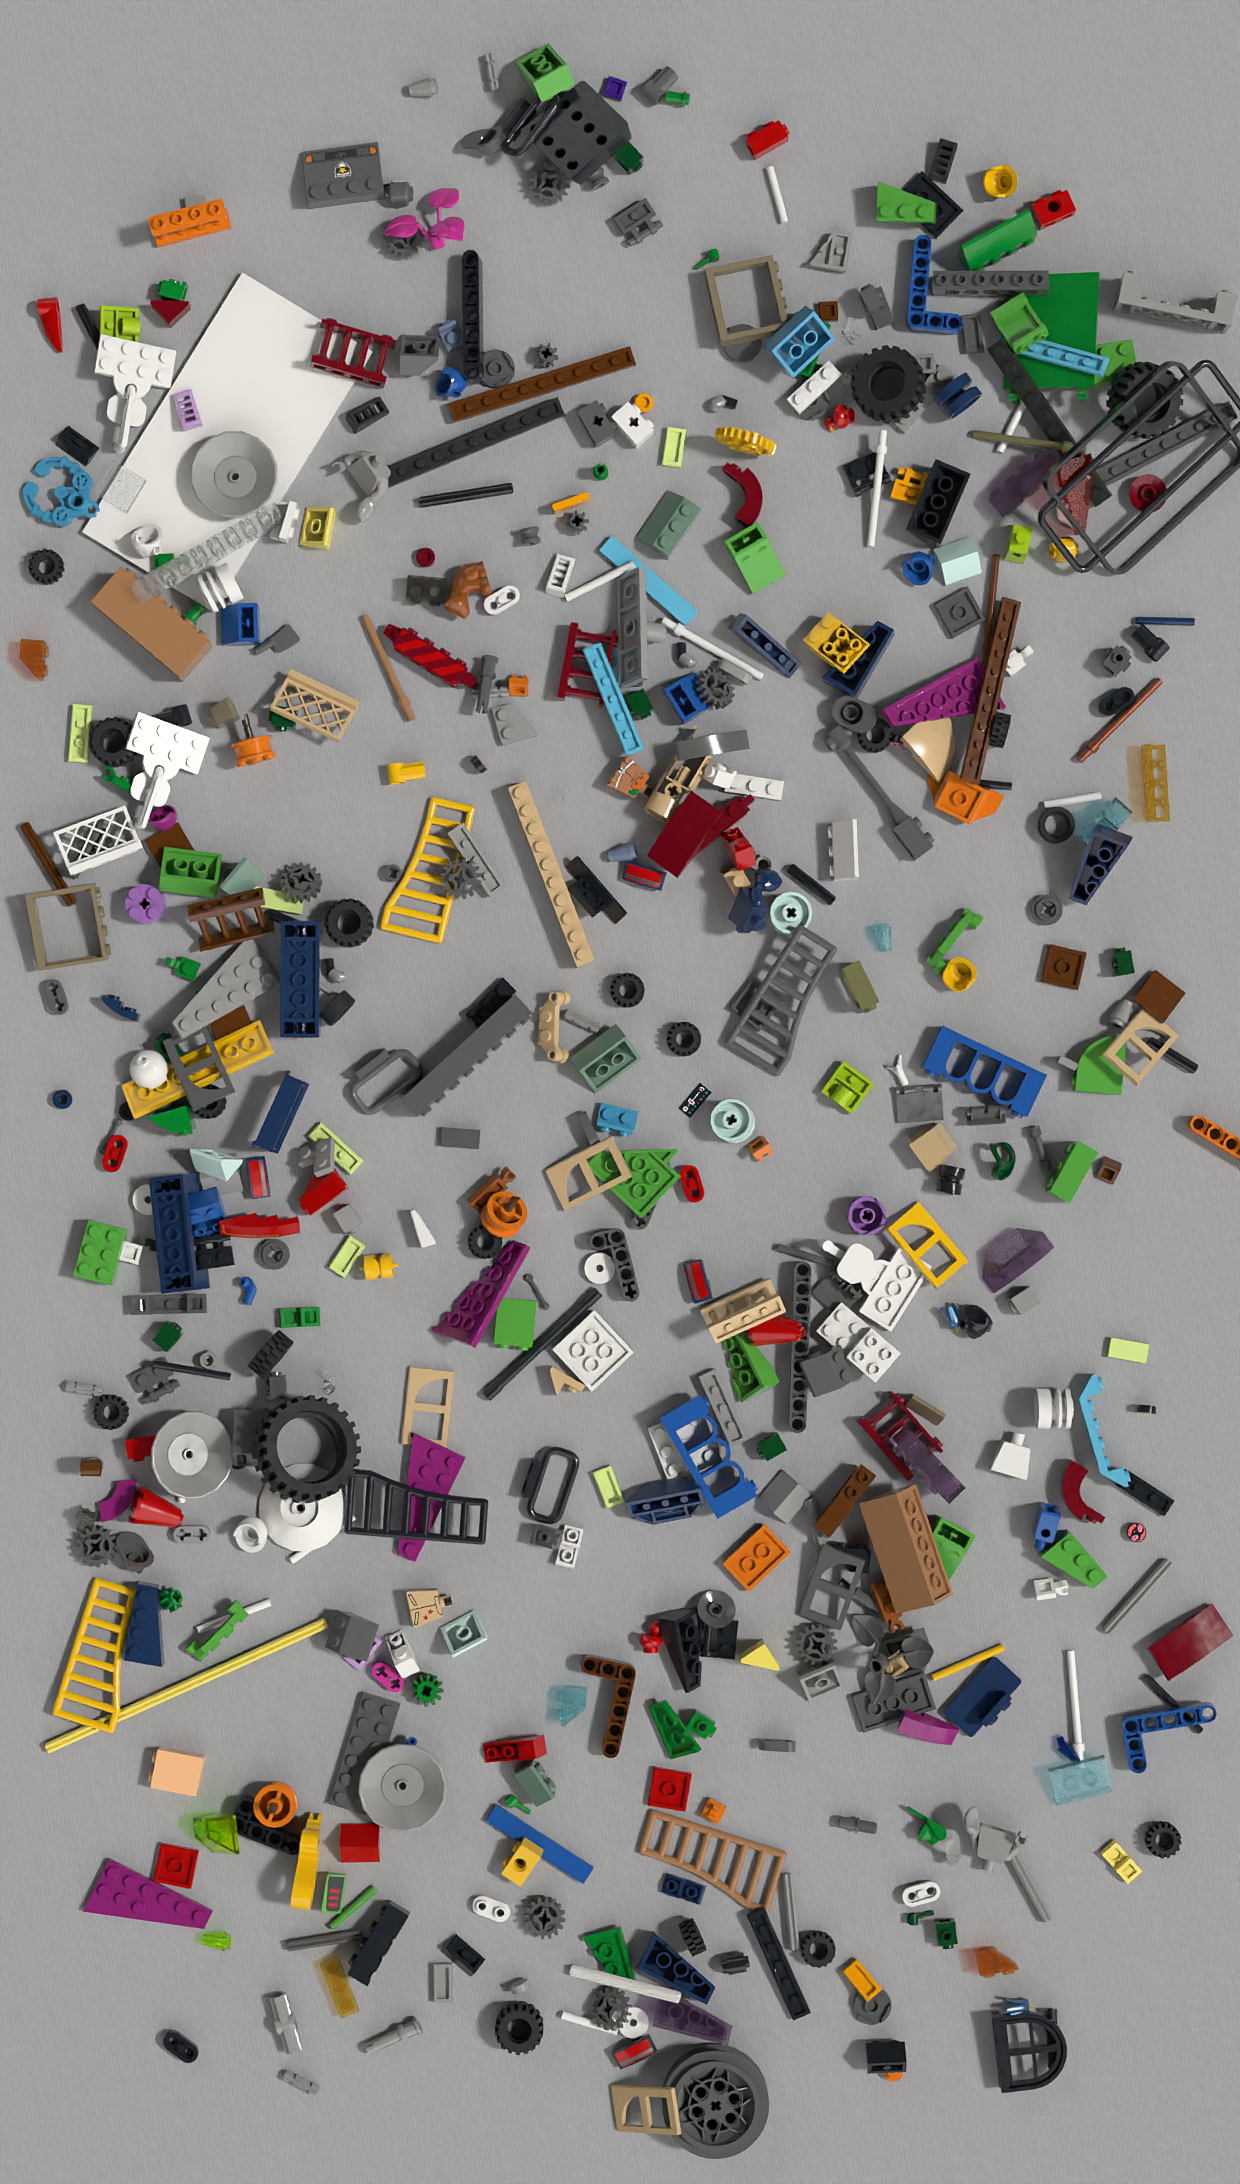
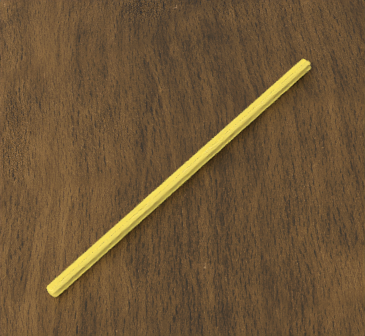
[45,1618,329,1753]

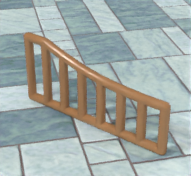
[638,1810,786,1913]

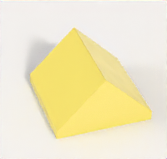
[300,507,336,550]
[739,1639,779,1671]

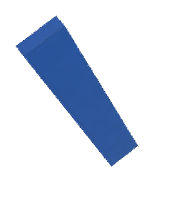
[486,1804,594,1884]

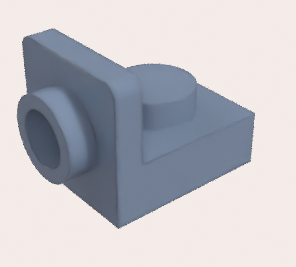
[438,320,463,353]

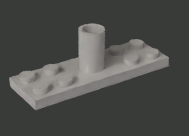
[617,567,666,689]

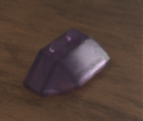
[982,1228,1054,1294]

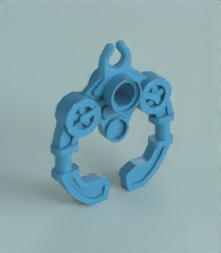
[23,456,100,527]

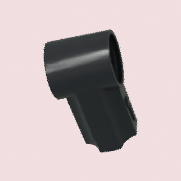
[1131,623,1170,662]
[151,704,192,727]

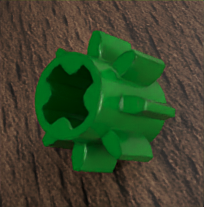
[159,1587,183,1613]

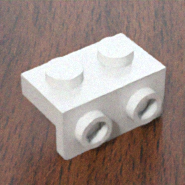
[270,501,300,543]

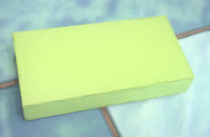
[662,427,686,468]
[329,1235,366,1278]
[1107,1337,1149,1363]
[593,1465,625,1508]

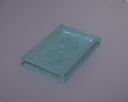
[1048,1755,1113,1806]

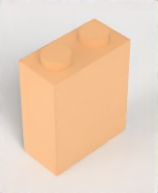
[148,1747,205,1797]

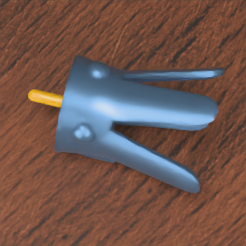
[939,1303,961,1332]
[1004,1998,1034,2014]

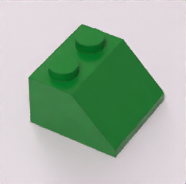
[148,1106,197,1136]

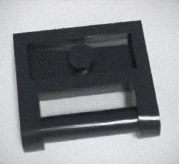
[843,452,892,497]
[700,1620,738,1660]

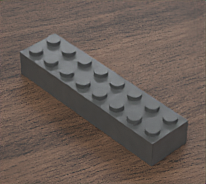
[401,995,531,1117]

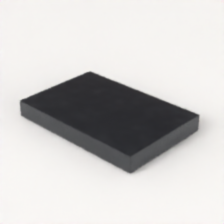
[903,171,963,239]

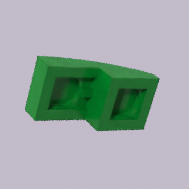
[279,1307,321,1328]

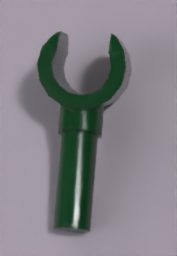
[907,1910,934,1926]

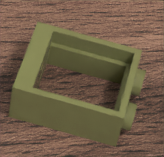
[840,960,879,1013]

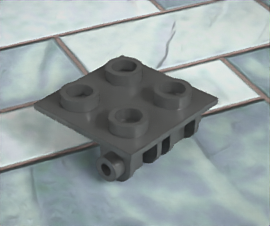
[812,1264,865,1312]

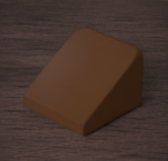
[1095,1156,1122,1185]

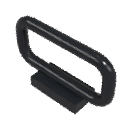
[500,95,560,157]
[520,1446,580,1524]

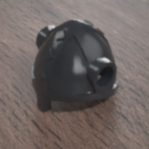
[959,1305,993,1339]

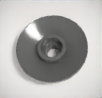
[697,1590,736,1628]

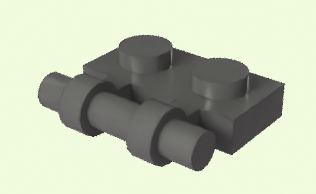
[613,198,663,247]
[131,1357,180,1405]

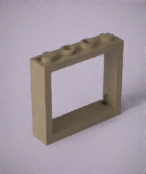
[704,255,790,347]
[25,883,111,971]

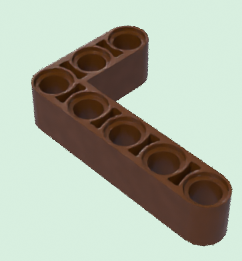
[581,1654,636,1758]

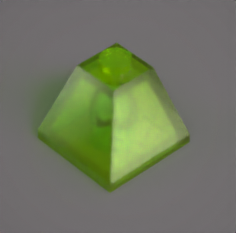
[193,1813,240,1854]

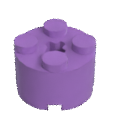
[125,884,166,924]
[847,1196,887,1235]

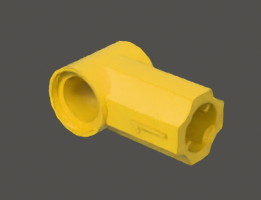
[386,761,426,785]

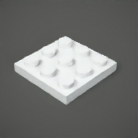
[552,1310,634,1392]
[648,1418,722,1481]

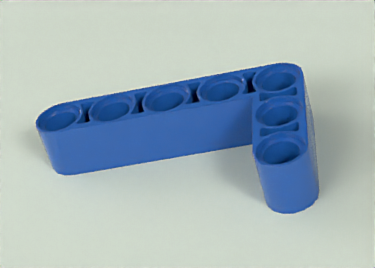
[906,234,963,335]
[1122,1702,1217,1773]

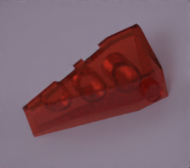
[1055,453,1094,535]

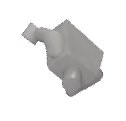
[332,450,391,523]
[964,1807,1029,1872]

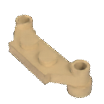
[538,990,570,1063]

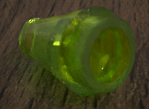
[202,1932,232,1951]

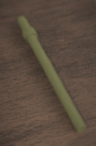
[973,430,1087,454]

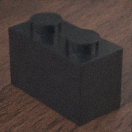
[866,2040,907,2074]

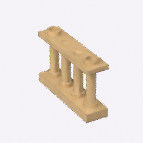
[700,1277,786,1344]

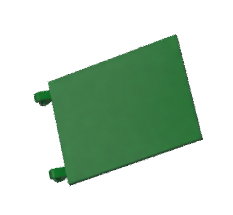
[1003,272,1100,403]

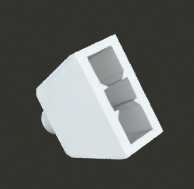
[990,1432,1030,1480]

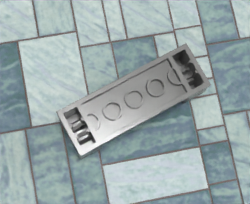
[1113,271,1237,334]

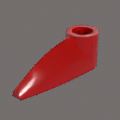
[37,297,63,353]

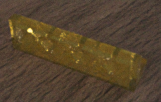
[1141,744,1170,823]

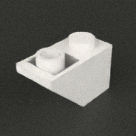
[385,1630,420,1679]

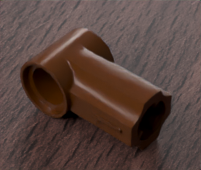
[80,1457,103,1477]

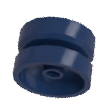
[933,372,982,420]

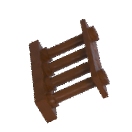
[187,887,275,952]

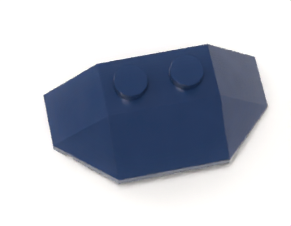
[625,1478,705,1525]

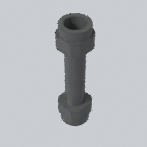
[1028,1125,1052,1173]

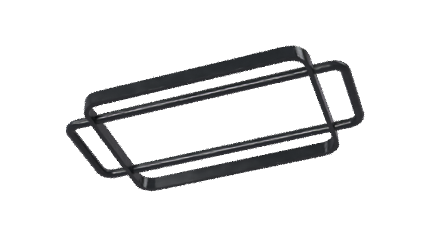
[1037,360,1240,575]

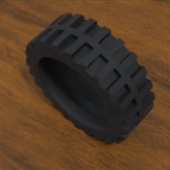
[252,1395,361,1503]

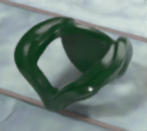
[989,1142,1016,1181]

